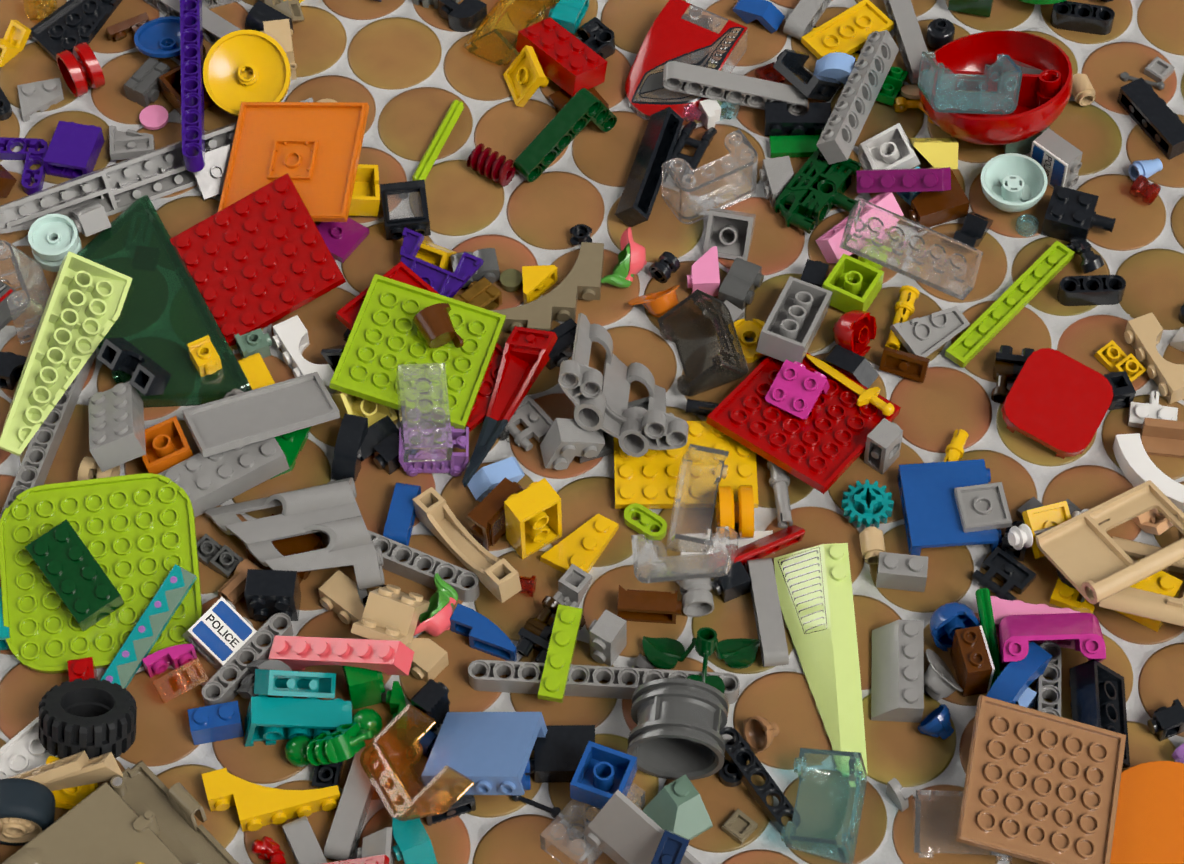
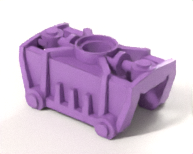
[399,426,469,477]

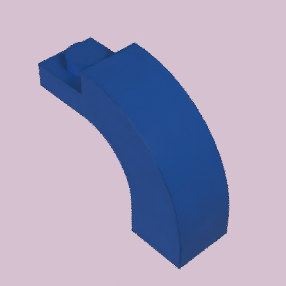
[986,641,1052,704]

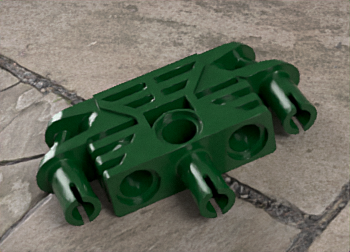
[774,149,861,234]

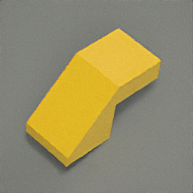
[0,20,31,67]

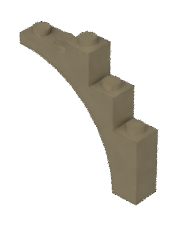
[490,242,604,333]

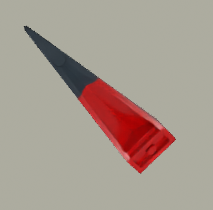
[462,326,558,487]

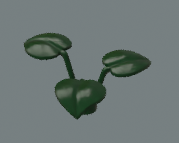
[642,627,760,694]

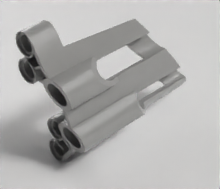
[558,313,689,457]
[204,477,385,590]

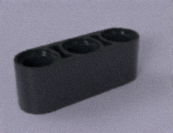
[1050,1,1115,35]
[1057,275,1126,306]

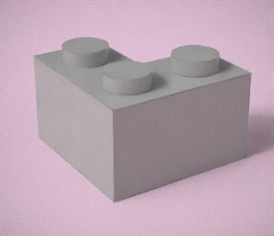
[540,418,605,470]

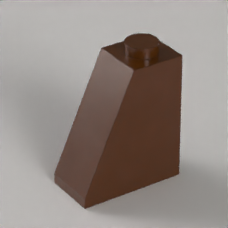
[908,169,970,231]

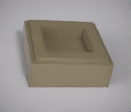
[721,809,758,845]

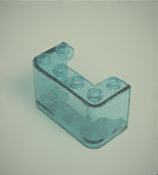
[918,51,1023,115]

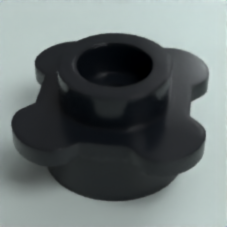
[570,224,592,245]

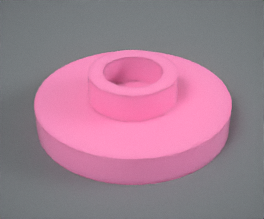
[139,105,169,130]

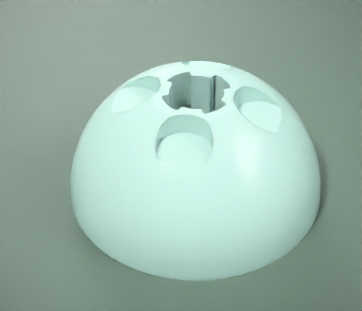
[981,153,1048,212]

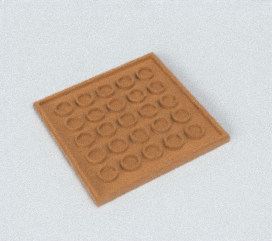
[956,695,1126,864]

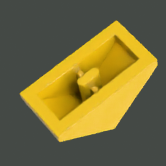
[522,265,558,304]

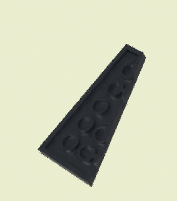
[29,0,122,61]

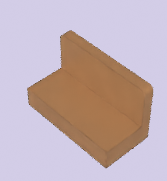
[1141,418,1184,458]

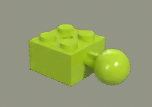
[822,243,887,312]

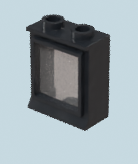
[380,180,431,240]

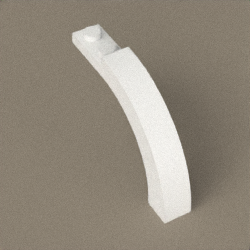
[1113,433,1184,514]

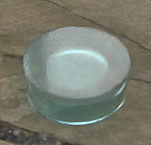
[1016,214,1039,237]

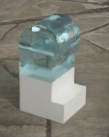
[698,99,740,130]

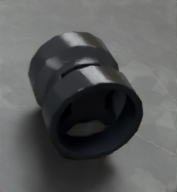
[649,251,680,283]

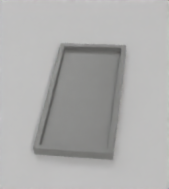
[182,372,340,458]

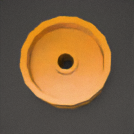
[716,485,754,539]

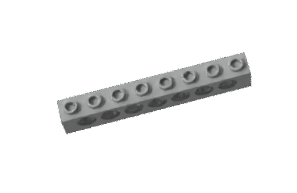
[816,30,899,165]

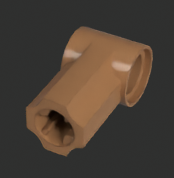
[217,559,262,605]

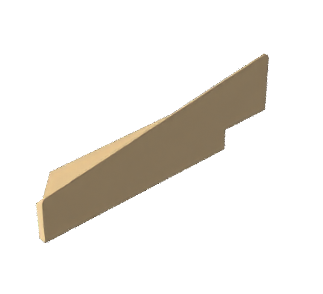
[6,750,123,791]

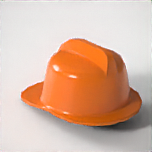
[628,285,680,318]

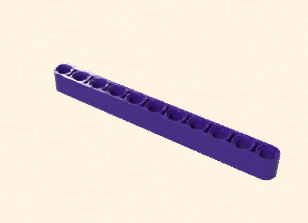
[180,0,205,172]

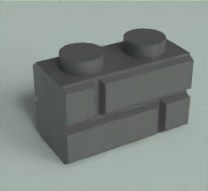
[123,57,171,108]

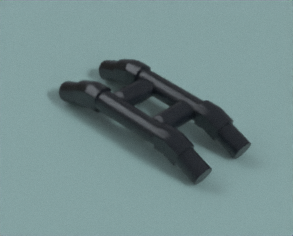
[663,121,717,188]

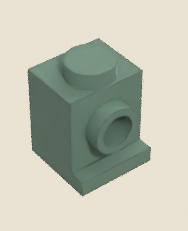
[234,328,273,359]

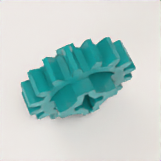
[841,479,894,528]

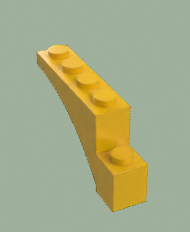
[201,768,341,832]

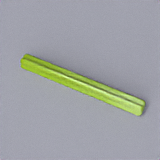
[412,99,464,181]

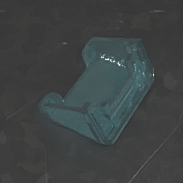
[781,748,867,864]

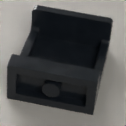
[773,49,841,101]

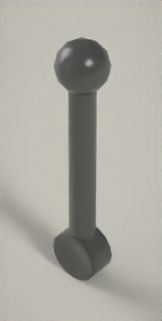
[1120,72,1165,90]

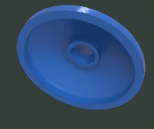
[134,16,181,59]

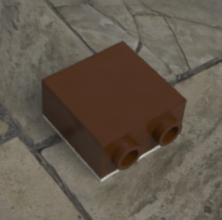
[950,625,995,697]

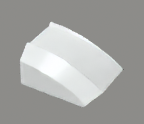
[858,123,921,170]

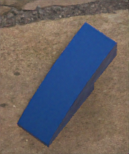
[450,603,517,661]

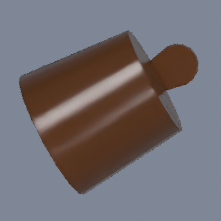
[413,303,464,348]

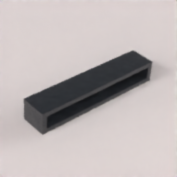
[615,107,684,227]

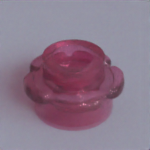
[683,102,703,122]

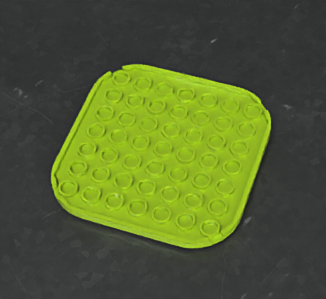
[0,473,203,674]

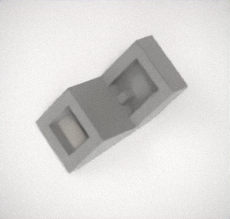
[551,564,592,619]

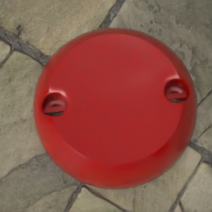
[919,30,1073,145]

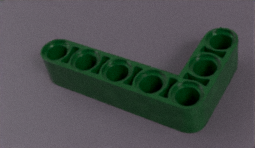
[513,88,617,182]

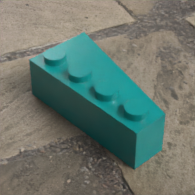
[244,695,352,747]

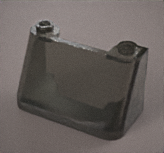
[657,289,749,397]

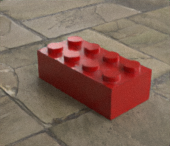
[515,17,608,97]

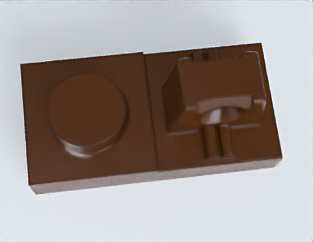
[106,12,149,41]
[879,346,930,383]

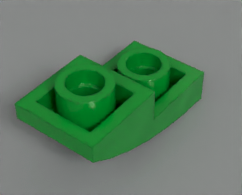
[875,66,909,106]
[386,681,408,738]

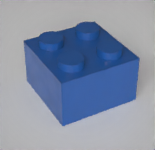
[570,741,637,809]

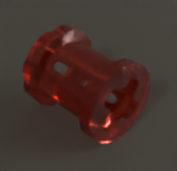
[518,575,537,597]

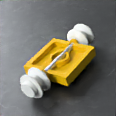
[1008,501,1089,559]

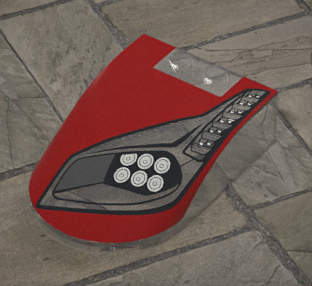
[625,0,748,122]

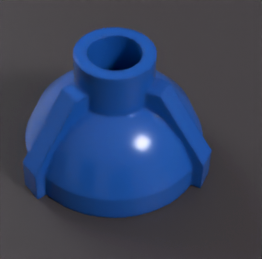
[917,704,954,740]

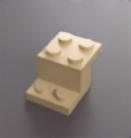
[351,584,430,645]

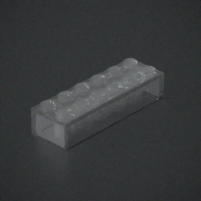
[839,198,983,301]

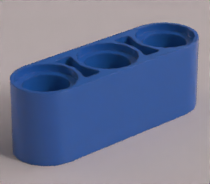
[383,482,421,546]

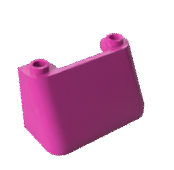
[999,613,1106,666]

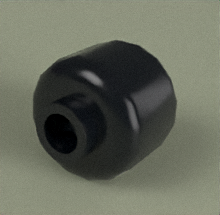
[926,18,955,50]

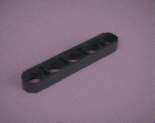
[719,727,800,835]

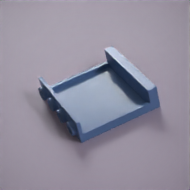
[421,712,548,795]

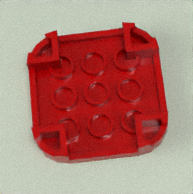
[1001,348,1113,459]

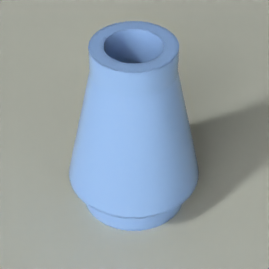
[1128,158,1163,182]

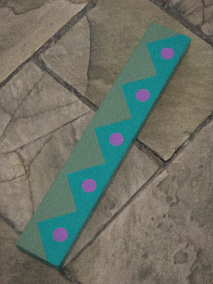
[100,564,197,689]

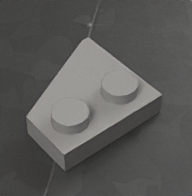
[17,78,64,122]
[109,125,155,161]

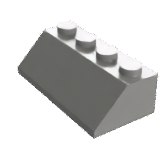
[871,620,924,723]

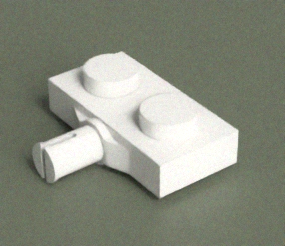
[1128,391,1178,428]

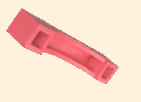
[268,635,414,676]

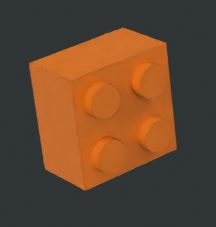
[141,416,194,474]

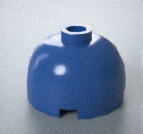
[929,602,980,651]

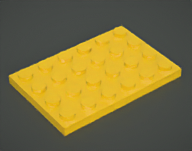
[613,421,759,509]

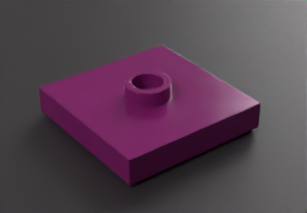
[317,217,369,263]

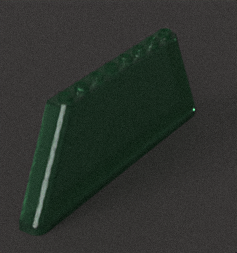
[77,195,251,408]

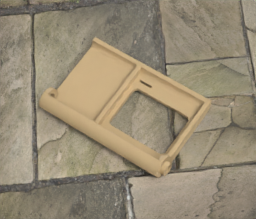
[1036,480,1184,605]

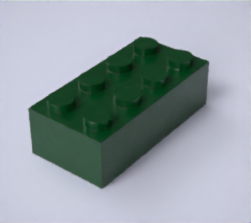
[25,519,125,632]

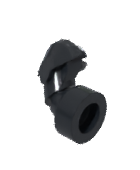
[1066,237,1105,274]

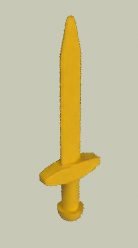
[806,354,894,416]

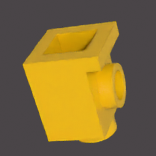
[187,335,222,377]

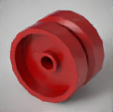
[56,42,105,98]

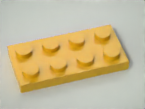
[801,0,894,59]

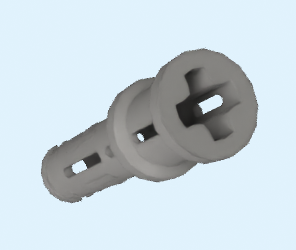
[767,461,793,528]

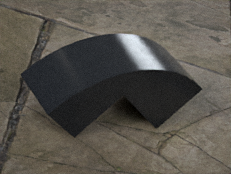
[332,413,368,483]

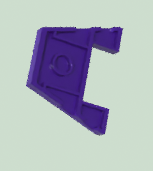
[400,227,484,298]

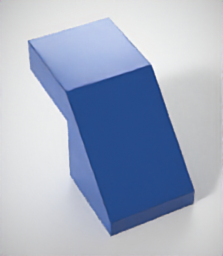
[732,0,785,33]

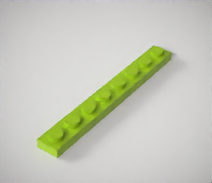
[945,241,1075,368]

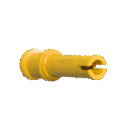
[885,285,920,350]

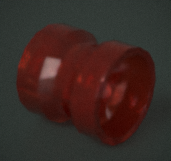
[1129,175,1161,205]

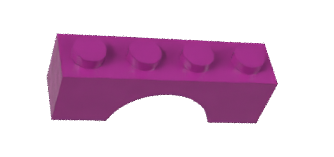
[856,167,951,193]

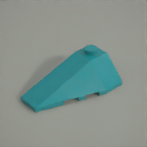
[391,773,438,864]

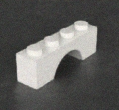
[272,315,337,397]

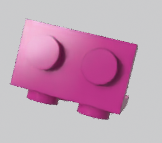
[765,359,830,420]

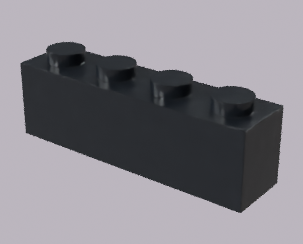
[1117,77,1184,160]

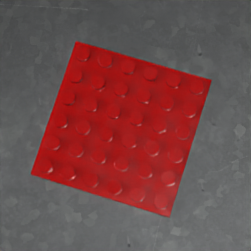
[170,173,346,349]
[706,353,901,494]

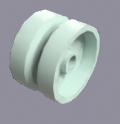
[28,214,82,272]

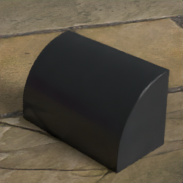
[245,0,294,33]

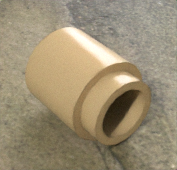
[1072,73,1096,106]
[859,527,886,564]

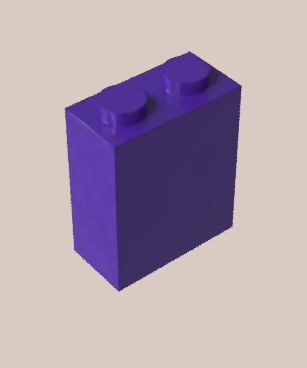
[43,121,105,179]

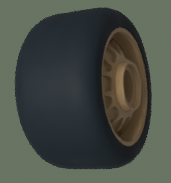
[0,778,56,846]

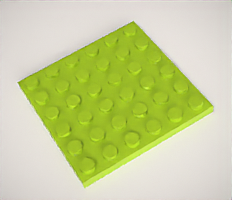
[329,274,506,430]

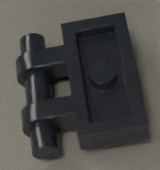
[972,547,1036,601]

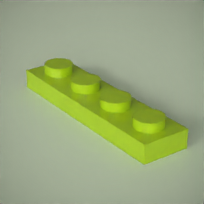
[538,604,583,703]

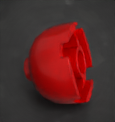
[833,310,877,356]

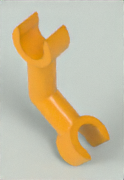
[894,97,935,124]

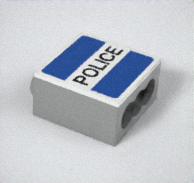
[1030,128,1083,188]
[182,597,257,670]

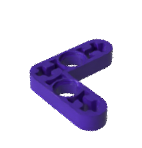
[0,137,48,195]

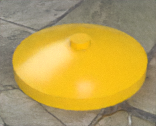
[203,30,291,116]

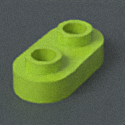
[624,503,667,541]

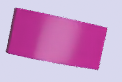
[142,643,197,678]

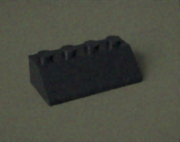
[1069,659,1130,768]

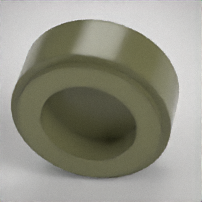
[500,269,523,292]

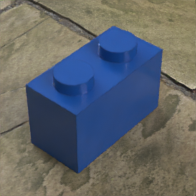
[188,701,244,745]

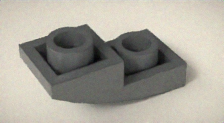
[197,534,244,578]

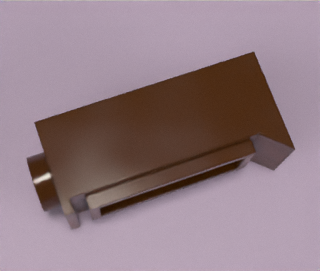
[617,585,682,624]

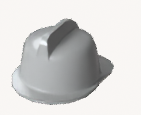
[924,649,963,701]

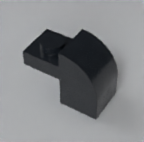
[438,0,487,32]

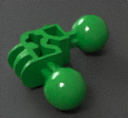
[285,708,383,767]

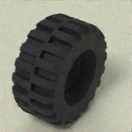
[39,678,137,759]

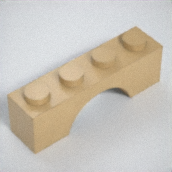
[1124,312,1184,404]

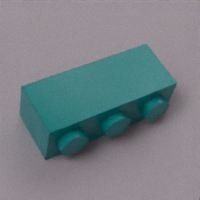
[254,669,336,698]

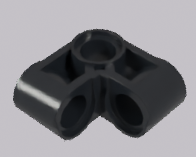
[577,17,615,59]

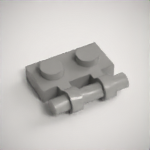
[504,395,554,451]

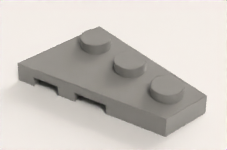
[890,306,970,358]

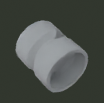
[679,572,714,617]

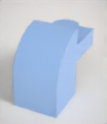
[813,52,855,85]

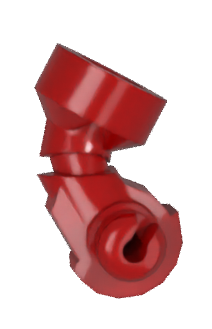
[252,836,286,864]

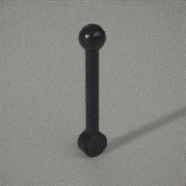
[511,795,561,818]

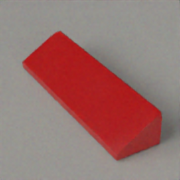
[709,525,805,571]

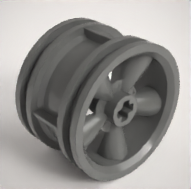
[627,678,728,780]

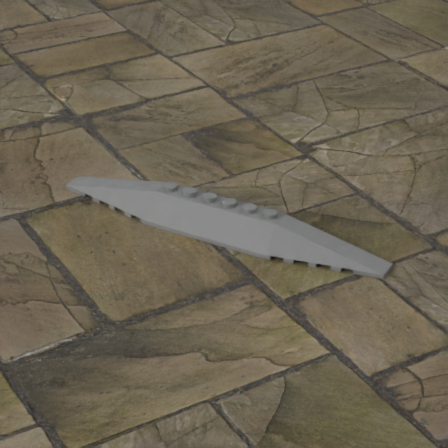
[0,97,313,234]

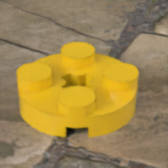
[726,318,765,363]

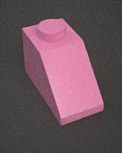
[687,246,720,297]

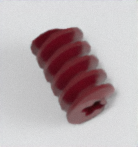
[467,143,516,187]

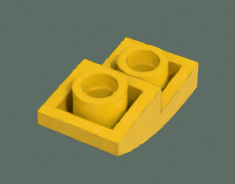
[1094,340,1146,383]

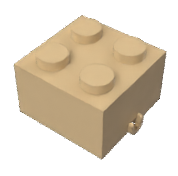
[260,19,297,80]

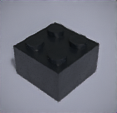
[244,569,301,622]

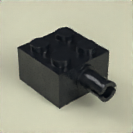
[1041,185,1116,243]

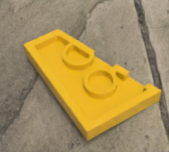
[540,514,619,573]

